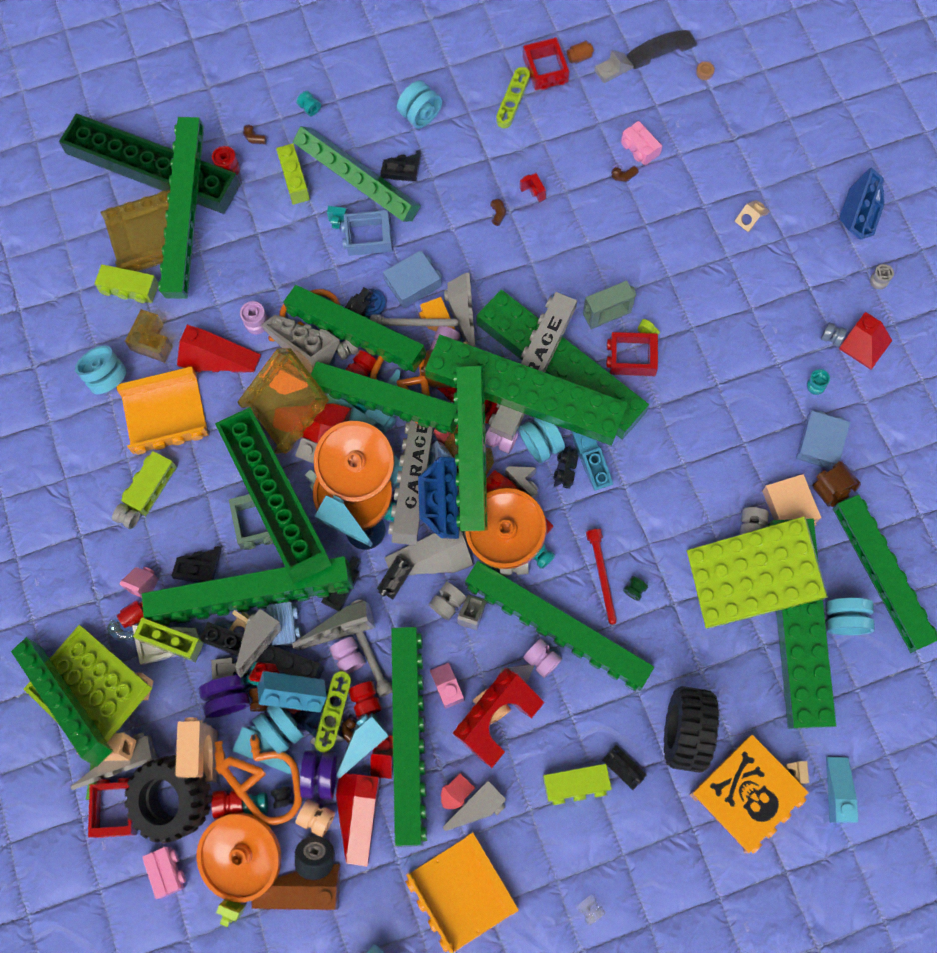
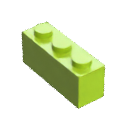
[276,143,310,205]
[94,264,158,303]
[121,451,177,516]
[133,618,204,663]
[543,764,612,805]

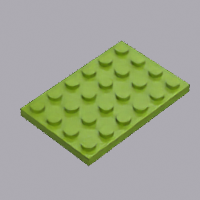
[687,517,828,629]
[23,625,153,742]

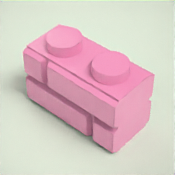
[621,121,662,165]
[142,846,186,899]

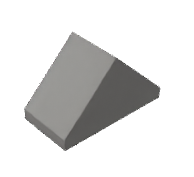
[457,595,487,630]

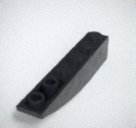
[200,622,324,679]

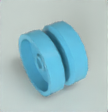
[397,80,442,128]
[75,345,127,394]
[519,417,565,463]
[826,598,875,636]
[252,706,304,754]

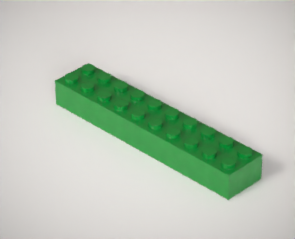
[476,289,649,440]
[425,334,628,446]
[215,407,332,584]
[768,518,836,729]
[142,556,354,626]
[391,627,427,847]

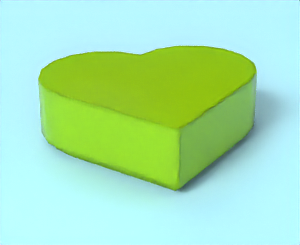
[637,319,660,336]

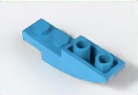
[571,431,613,491]

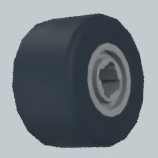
[295,836,334,880]

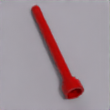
[586,529,617,625]

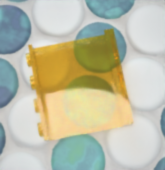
[100,190,170,271]
[237,348,329,454]

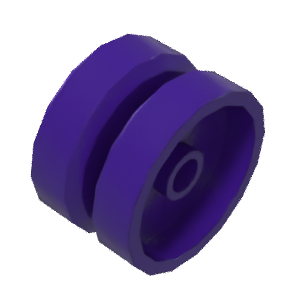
[198,675,251,718]
[300,750,337,800]

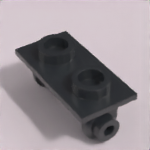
[553,446,579,489]
[377,555,414,600]
[602,745,647,790]

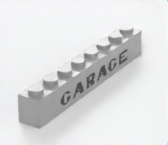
[488,292,577,441]
[388,420,433,546]

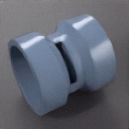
[821,322,847,347]

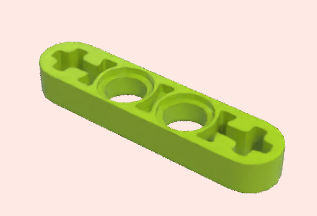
[496,67,530,128]
[314,671,351,752]

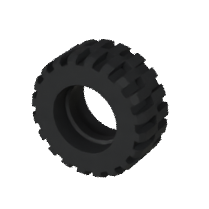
[663,686,719,773]
[124,755,212,843]

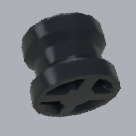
[270,786,294,809]

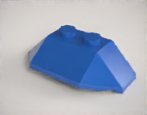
[839,168,884,240]
[418,457,459,539]

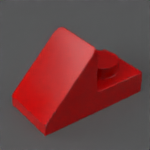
[370,735,393,779]

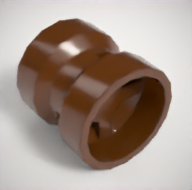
[249,688,268,712]

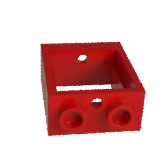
[523,37,569,91]
[606,332,658,376]
[88,778,137,838]

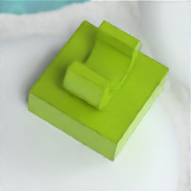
[216,899,246,927]

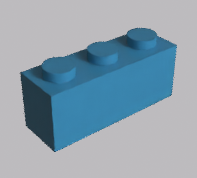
[257,671,327,712]

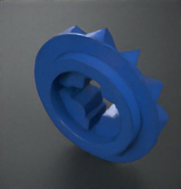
[364,289,386,317]

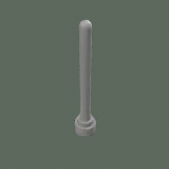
[370,314,459,326]
[356,632,392,697]

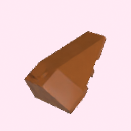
[252,864,340,910]

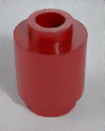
[117,600,145,628]

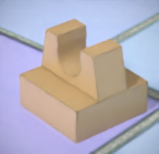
[785,761,809,785]

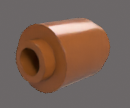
[566,40,594,64]

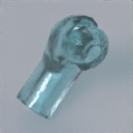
[107,620,135,641]

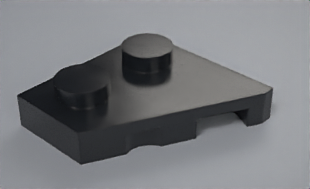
[380,150,421,182]
[172,546,221,583]

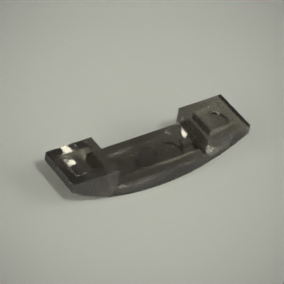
[627,30,697,70]

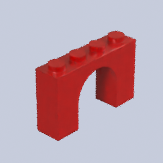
[452,667,544,768]

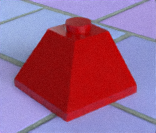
[839,312,892,370]

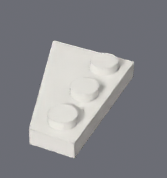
[132,625,200,666]

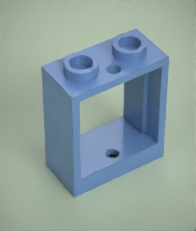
[341,210,392,256]

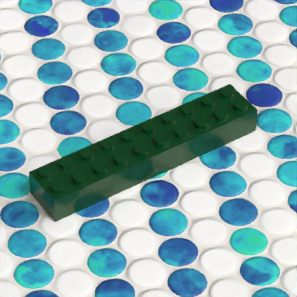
[59,113,240,214]

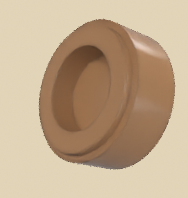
[696,61,715,80]

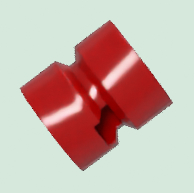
[212,146,240,176]
[345,350,377,378]
[348,681,382,719]
[211,790,244,819]

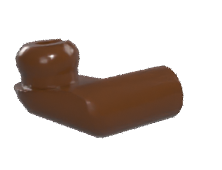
[243,125,267,144]
[612,166,639,182]
[490,199,506,226]
[342,717,357,744]

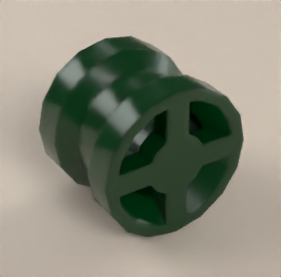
[623,576,648,601]

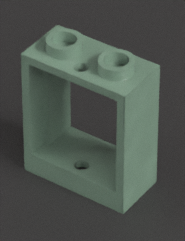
[583,281,636,329]
[229,494,274,550]

